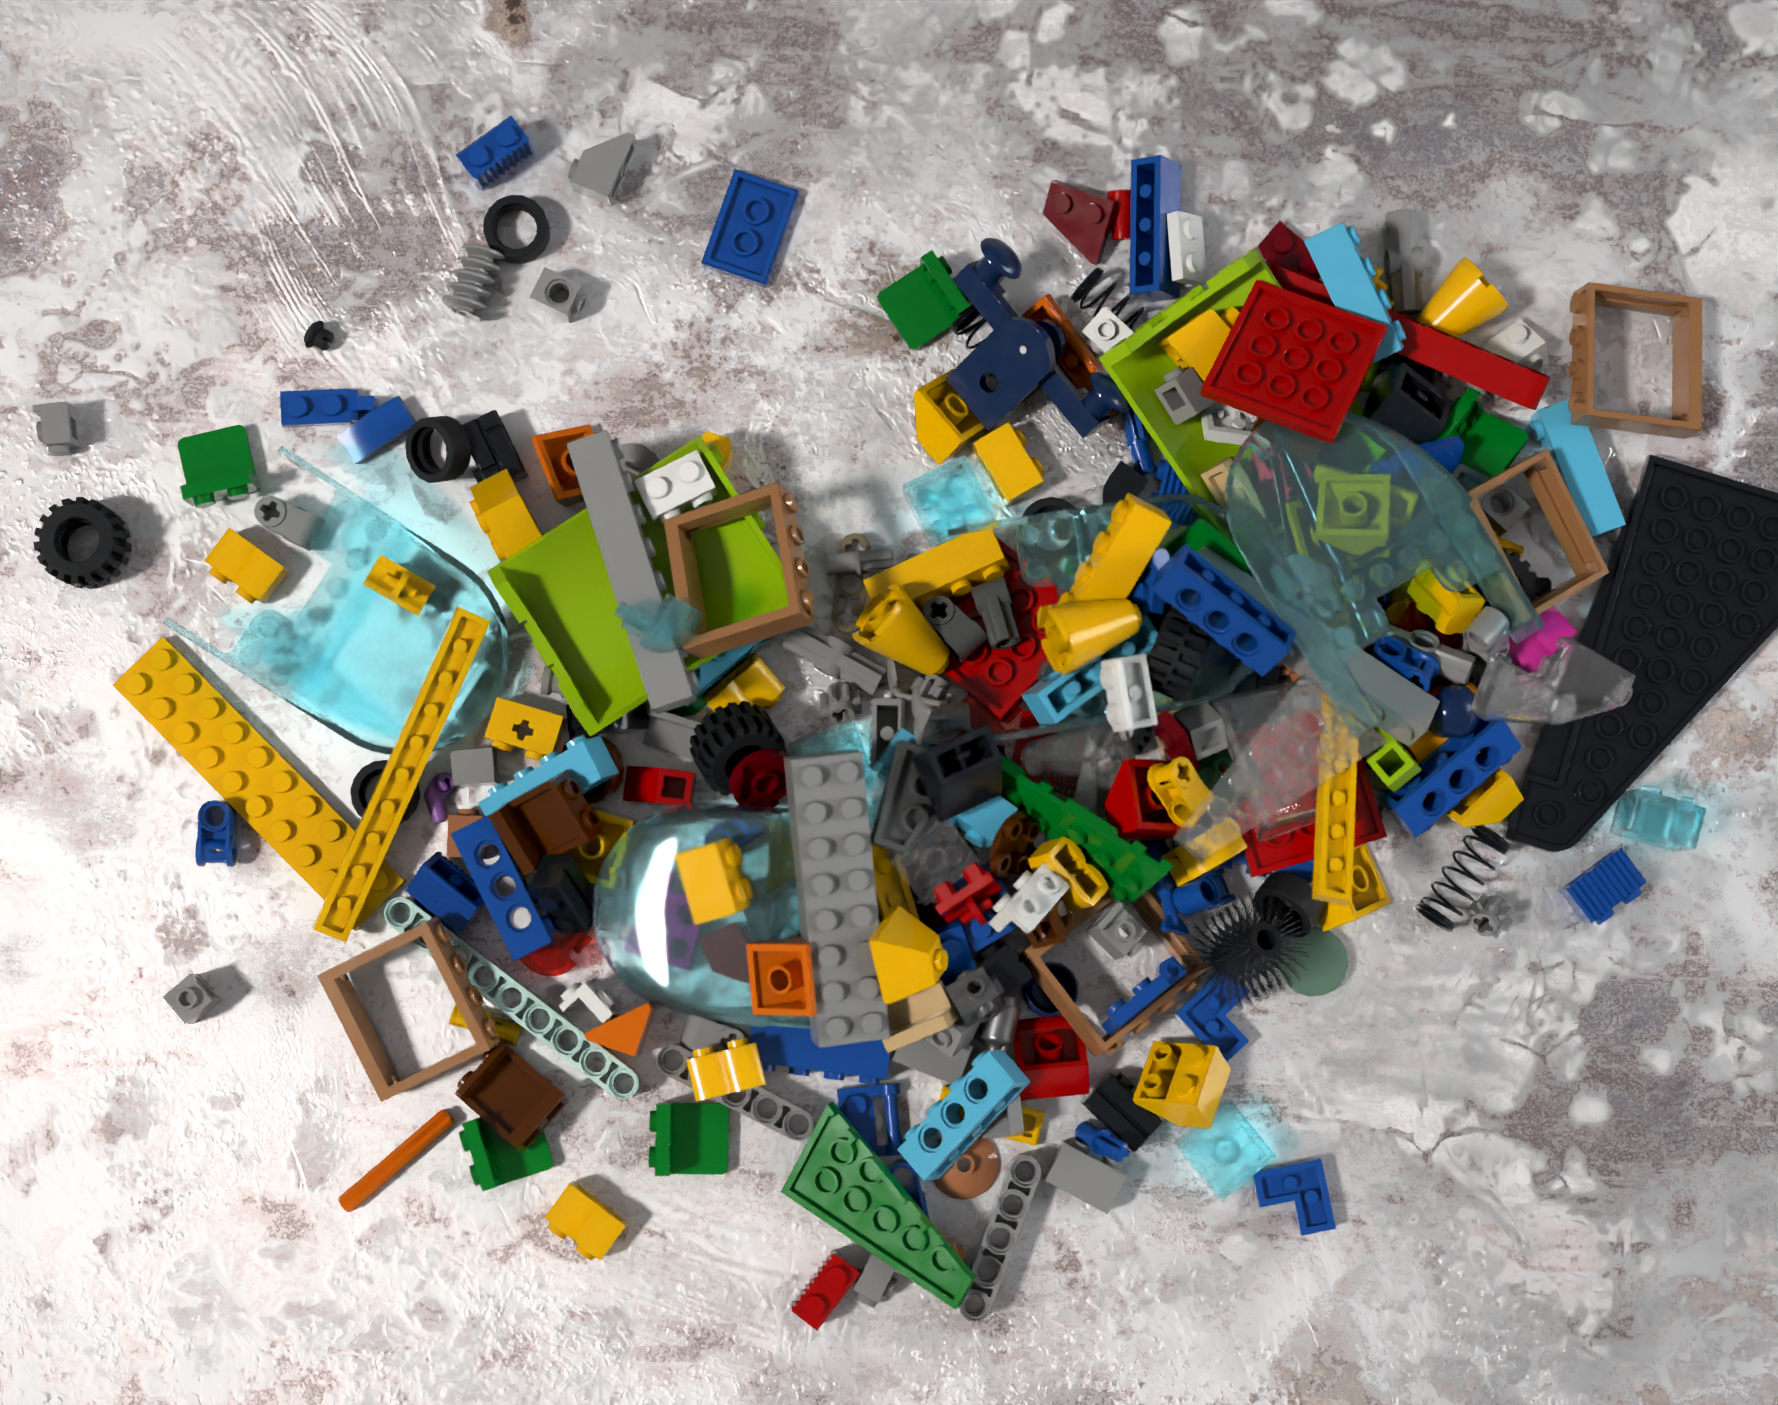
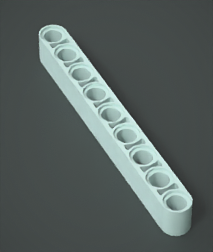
[384,897,642,1099]

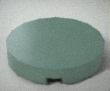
[1277,927,1348,996]

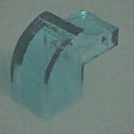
[615,593,703,653]

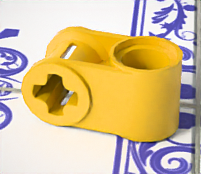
[1147,757,1213,828]

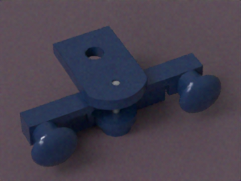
[945,238,1131,438]

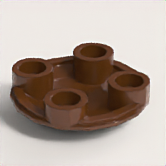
[989,811,1040,878]

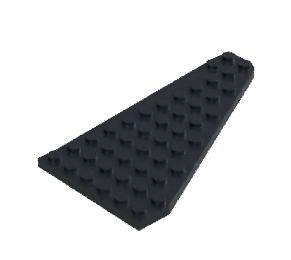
[1502,455,1778,852]

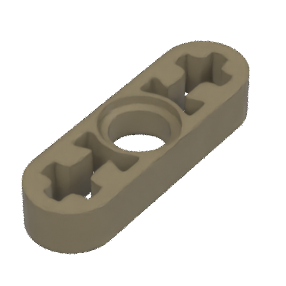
[832,533,871,634]

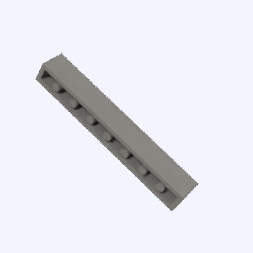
[566,430,700,714]
[1192,545,1440,747]

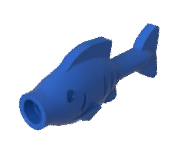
[1143,840,1189,937]

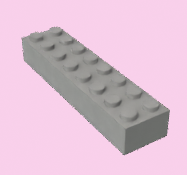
[784,749,890,1048]

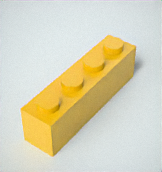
[1058,493,1172,604]
[863,523,1011,611]

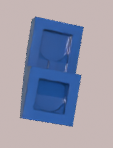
[337,396,416,464]

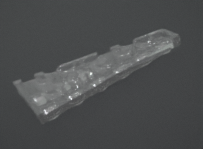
[1173,673,1388,861]

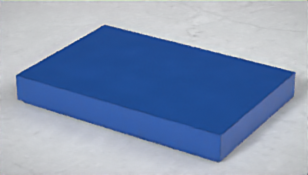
[701,169,799,288]

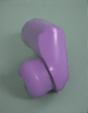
[424,772,454,824]

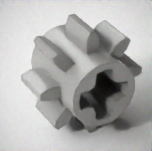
[909,674,952,715]
[819,682,862,725]
[1467,893,1513,938]

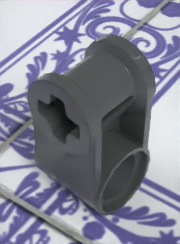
[923,595,988,662]

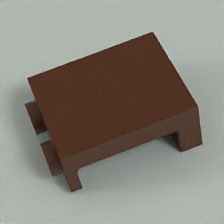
[488,770,604,876]
[455,1041,570,1154]

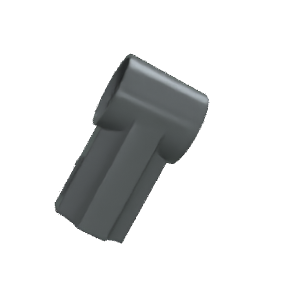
[971,576,1021,650]

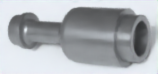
[979,994,1021,1086]

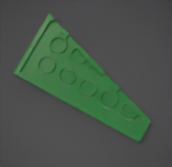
[1001,754,1174,907]
[781,1101,976,1310]

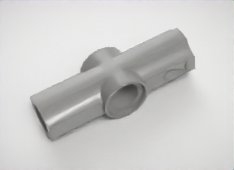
[1384,209,1424,316]
[1365,620,1476,686]
[782,626,887,696]

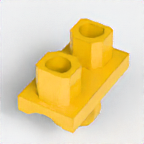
[363,554,436,616]

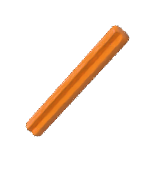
[338,1109,455,1212]

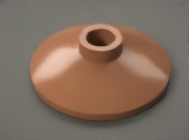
[932,1135,998,1199]

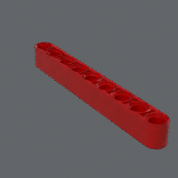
[1265,259,1551,410]

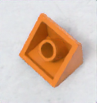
[531,424,594,508]
[746,936,817,1016]
[584,1002,656,1057]

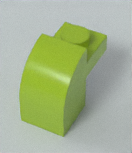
[1358,724,1422,793]

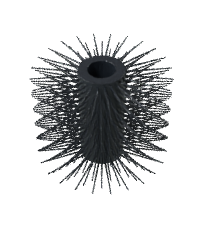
[1182,889,1311,1011]

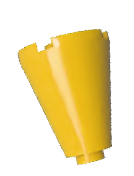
[1416,257,1509,338]
[852,584,950,676]
[1037,599,1142,676]

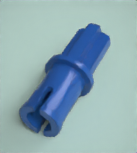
[1121,407,1157,475]
[1075,1121,1130,1162]

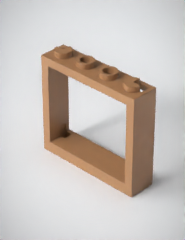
[1568,282,1702,439]
[1441,449,1610,628]
[664,482,816,659]
[1018,890,1207,1057]
[317,916,500,1102]

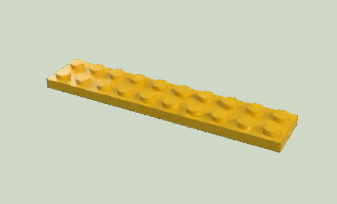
[113,636,406,931]

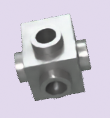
[945,966,1004,1028]

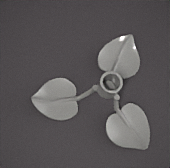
[887,657,970,746]

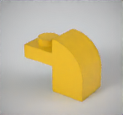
[1161,817,1248,887]

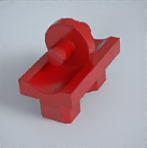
[933,862,1003,926]

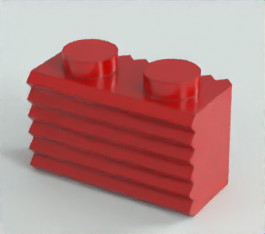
[791,1250,861,1331]

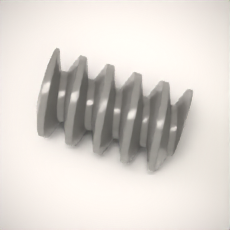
[441,244,505,321]

